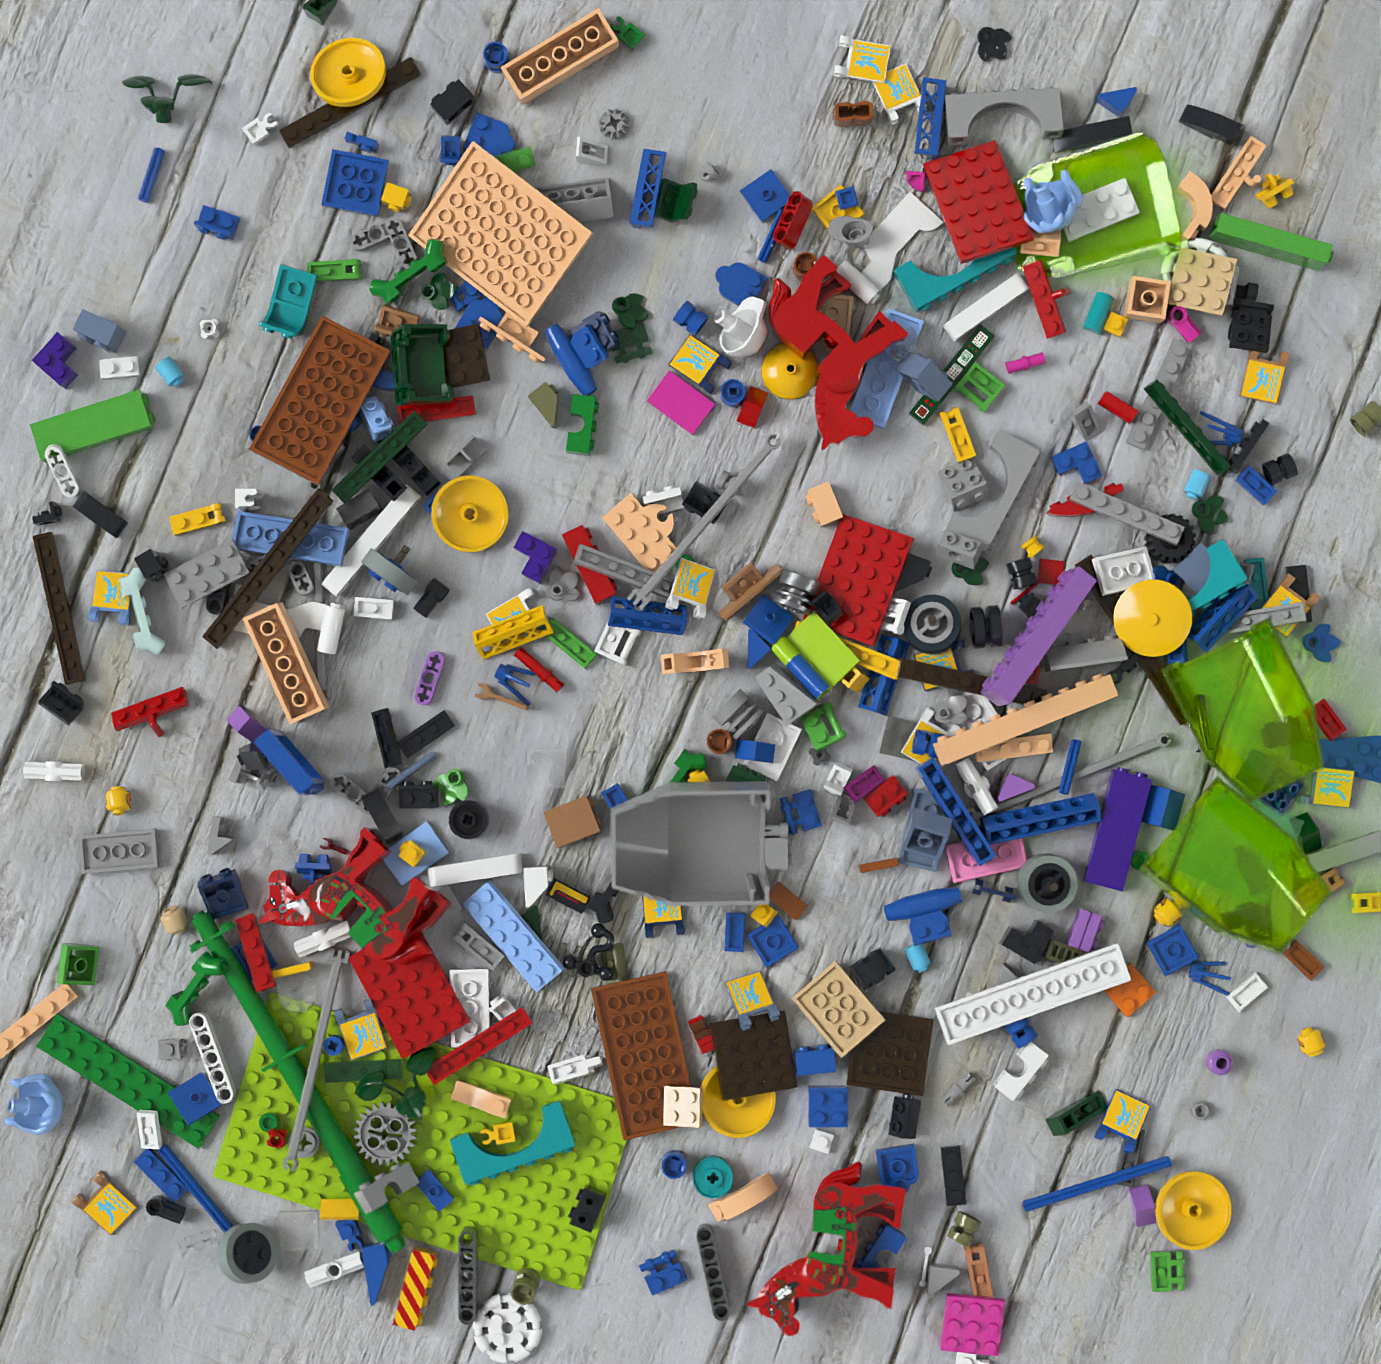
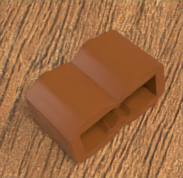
[833,101,874,127]

